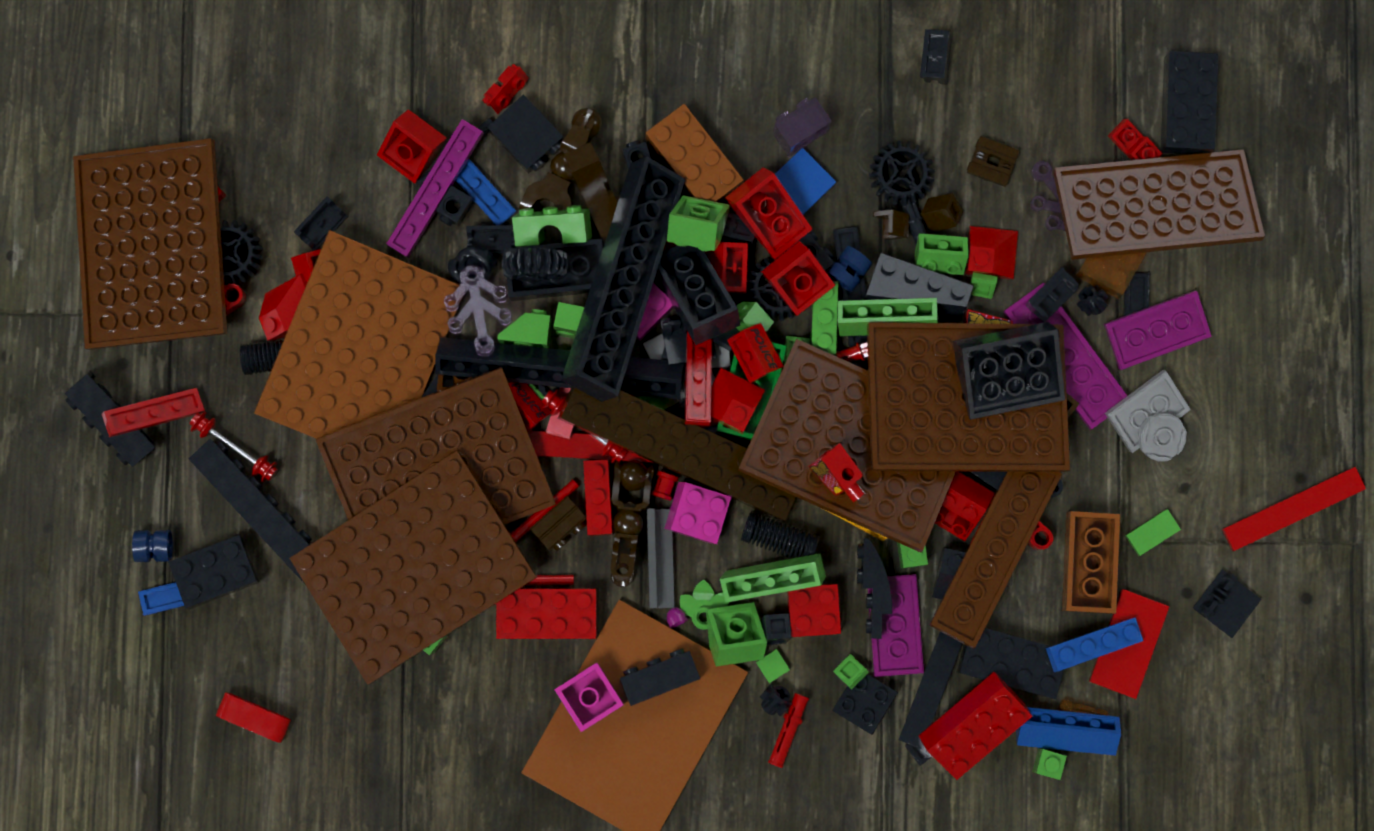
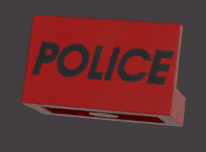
[727,323,784,383]
[508,382,551,433]

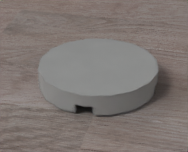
[1138,412,1187,461]

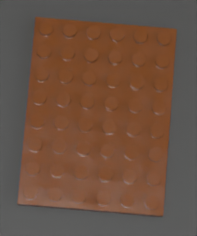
[254,230,466,438]

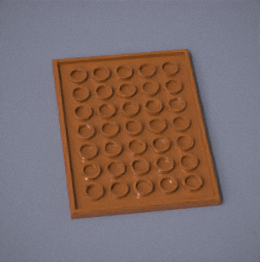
[521,600,748,831]

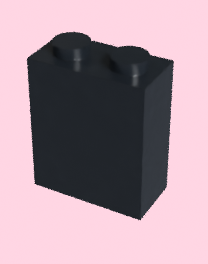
[488,94,564,174]

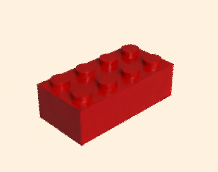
[496,589,597,639]
[919,672,1033,780]

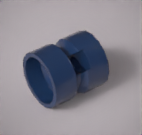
[827,246,872,292]
[132,530,173,562]

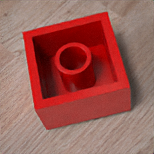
[787,584,841,637]

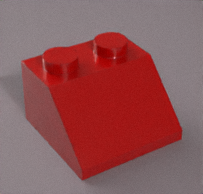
[377,109,447,184]
[761,241,836,316]

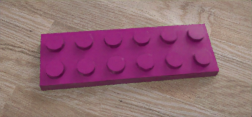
[1003,282,1127,430]

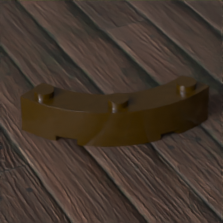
[563,142,618,244]

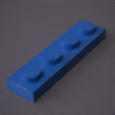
[1046,618,1143,672]

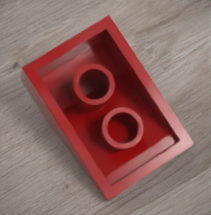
[725,167,812,259]

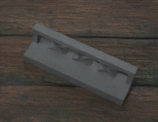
[647,509,674,609]

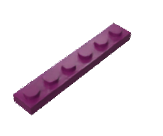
[386,119,484,258]

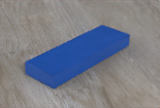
[455,159,517,226]

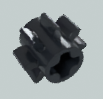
[1077,285,1109,316]
[760,684,792,716]

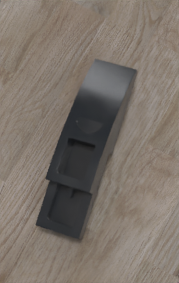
[857,538,892,639]

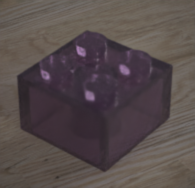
[773,97,832,157]

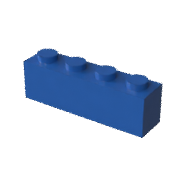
[1016,707,1121,756]

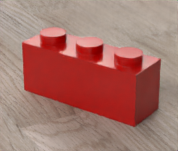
[583,459,613,536]

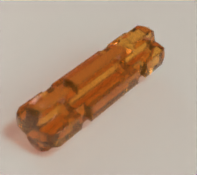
[1059,700,1108,716]

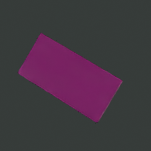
[1104,290,1212,370]
[867,574,924,677]

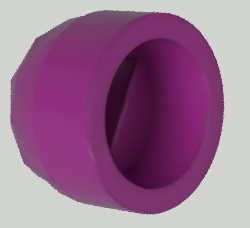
[667,608,688,628]

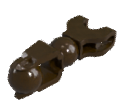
[519,108,602,231]
[610,460,655,587]

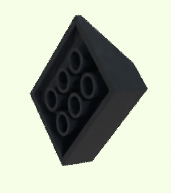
[953,322,1065,420]

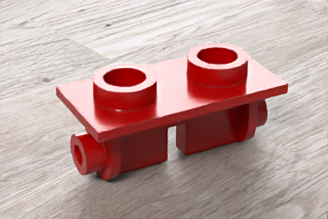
[482,64,529,114]

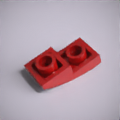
[1108,119,1162,160]

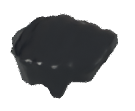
[448,246,497,288]

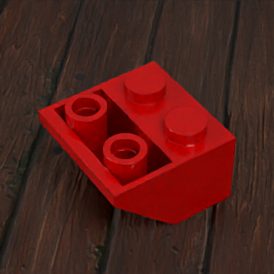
[704,242,748,296]
[935,471,995,541]

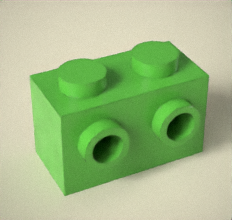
[915,233,968,275]

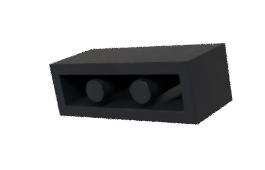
[620,648,700,706]

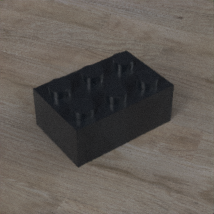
[168,535,259,610]

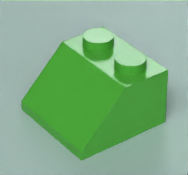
[667,196,730,251]
[498,309,553,348]
[706,602,767,667]

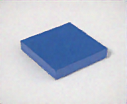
[775,148,836,215]

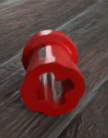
[651,471,679,501]

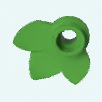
[680,580,729,630]

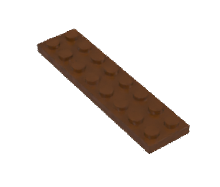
[929,472,1062,649]

